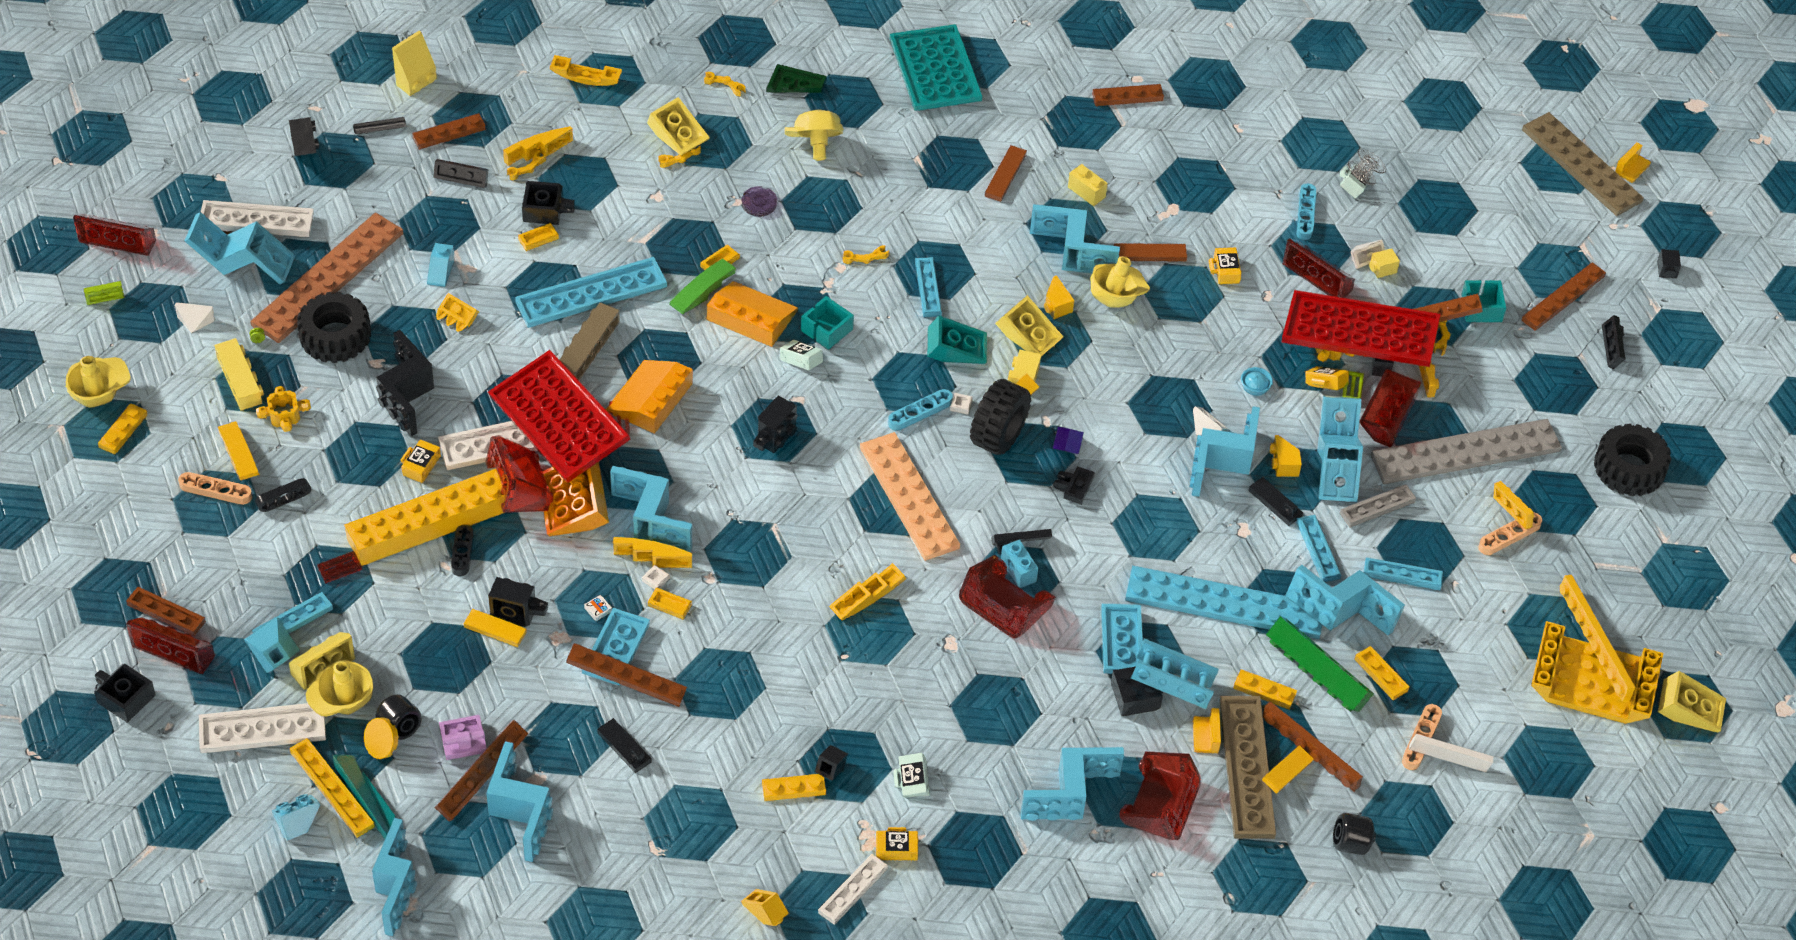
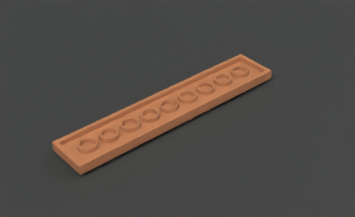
[250,212,403,343]

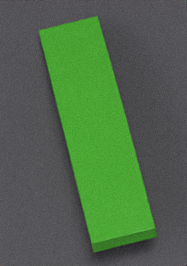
[669,258,736,314]

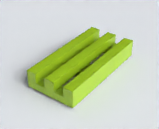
[83,281,124,305]
[1342,370,1364,398]

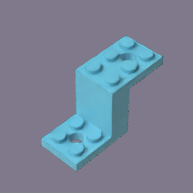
[1030,204,1120,273]
[184,212,296,284]
[1317,396,1363,502]
[1189,406,1260,497]
[610,466,692,553]
[1285,565,1405,636]
[486,741,553,862]
[1021,747,1124,821]

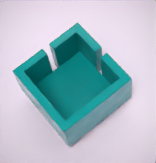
[1461,280,1506,322]
[801,296,854,350]

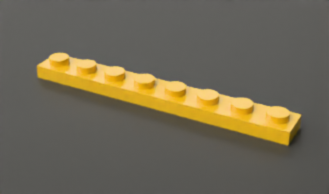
[1560,575,1636,702]

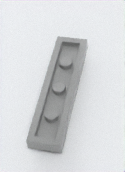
[1340,484,1416,528]

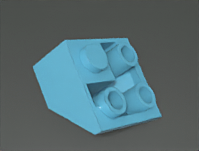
[244,617,300,673]
[272,794,320,841]

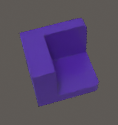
[1053,426,1084,454]

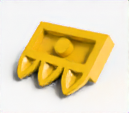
[436,293,479,332]

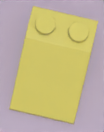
[392,31,437,96]
[647,97,710,155]
[995,295,1063,357]
[1658,671,1726,733]

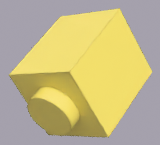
[1369,248,1400,278]

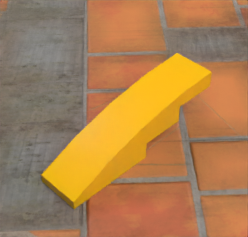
[503,126,573,166]
[218,421,259,481]
[613,537,692,568]
[829,563,906,621]

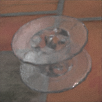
[1347,148,1386,186]

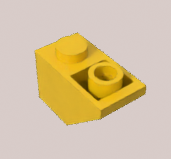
[1270,435,1302,477]

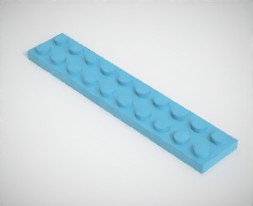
[1125,565,1322,640]

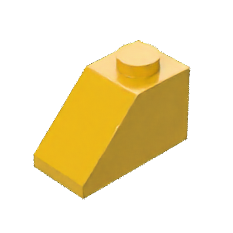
[1044,275,1074,319]
[741,889,789,926]

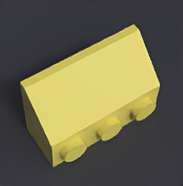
[289,632,355,690]

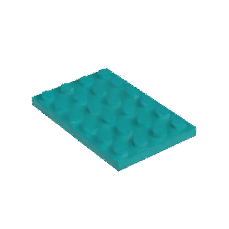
[889,24,982,111]

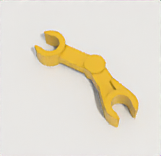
[704,72,746,97]
[658,146,701,168]
[507,150,546,180]
[843,245,889,264]
[1433,321,1451,356]

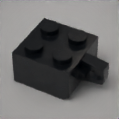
[288,117,319,156]
[522,181,575,225]
[753,395,797,453]
[488,577,548,627]
[94,663,156,723]
[1111,664,1163,717]

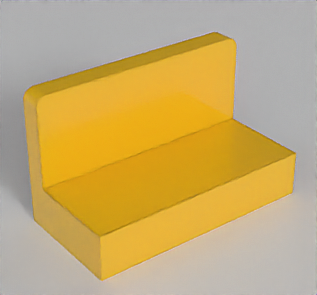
[1615,142,1651,183]
[1193,708,1221,754]

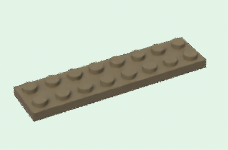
[1522,112,1644,217]
[1219,696,1276,839]

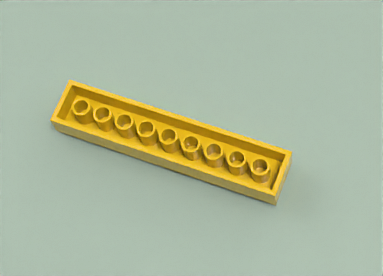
[344,457,543,566]

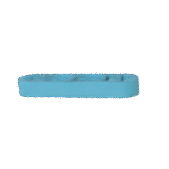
[1296,183,1316,240]
[888,389,953,431]

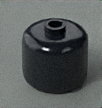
[375,694,422,740]
[1333,813,1376,855]

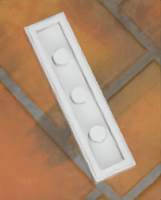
[1409,734,1494,772]
[818,854,888,925]

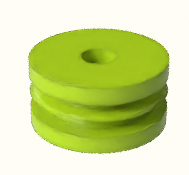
[249,328,265,343]

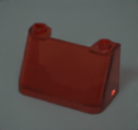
[485,436,553,512]
[959,555,1056,638]
[1119,751,1201,840]

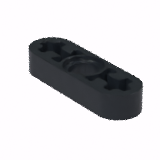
[255,478,312,512]
[451,525,474,576]

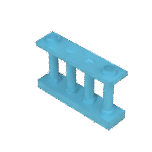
[1131,638,1219,709]

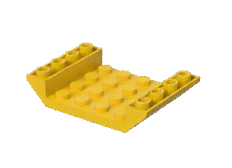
[1531,621,1663,724]

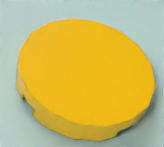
[364,717,398,759]

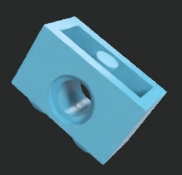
[1001,539,1038,589]

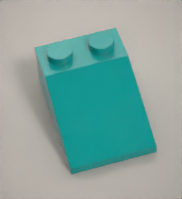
[927,315,987,364]

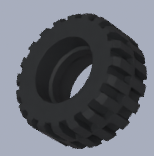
[297,292,371,363]
[970,379,1031,455]
[1594,423,1671,496]

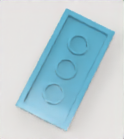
[1101,604,1143,674]
[582,608,650,686]

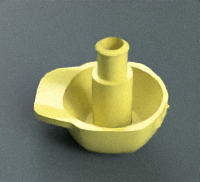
[784,110,844,161]
[1090,256,1150,308]
[65,356,131,408]
[306,660,373,717]

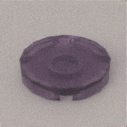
[741,186,777,217]

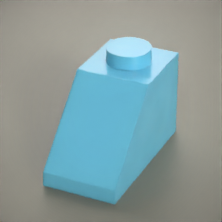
[427,243,455,287]

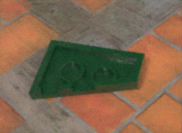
[766,64,827,93]

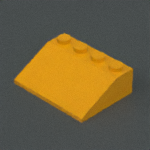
[707,281,798,347]
[605,360,693,434]
[538,462,609,536]

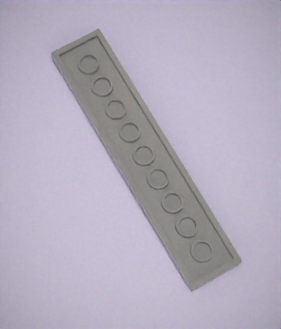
[1371,419,1562,484]

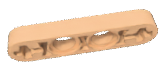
[178,472,252,505]
[1478,512,1542,555]
[1402,704,1442,770]

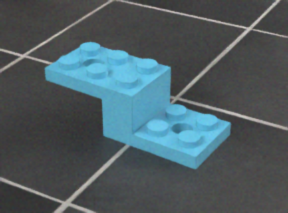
[372,818,417,936]

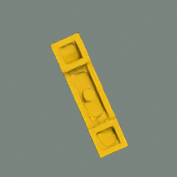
[550,55,622,86]

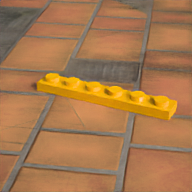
[289,738,375,838]

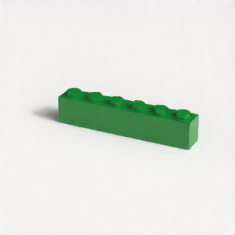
[1266,616,1374,712]

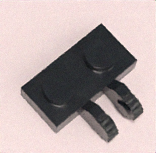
[1053,466,1095,505]

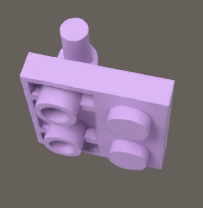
[439,715,487,760]

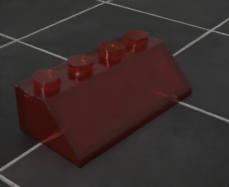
[73,214,156,256]
[1282,238,1355,298]
[1359,369,1421,447]
[126,617,215,675]

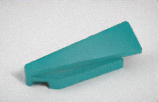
[333,754,396,839]

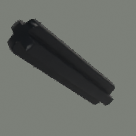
[353,117,406,134]

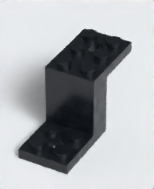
[376,329,434,437]

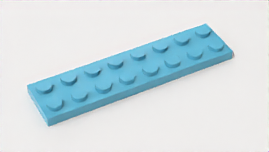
[515,257,667,328]

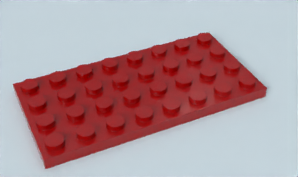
[1282,290,1441,367]
[488,350,631,483]

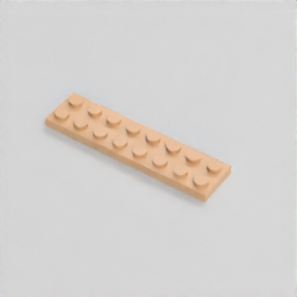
[860,432,960,561]

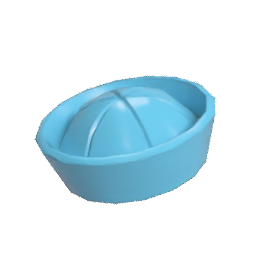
[1241,367,1273,396]

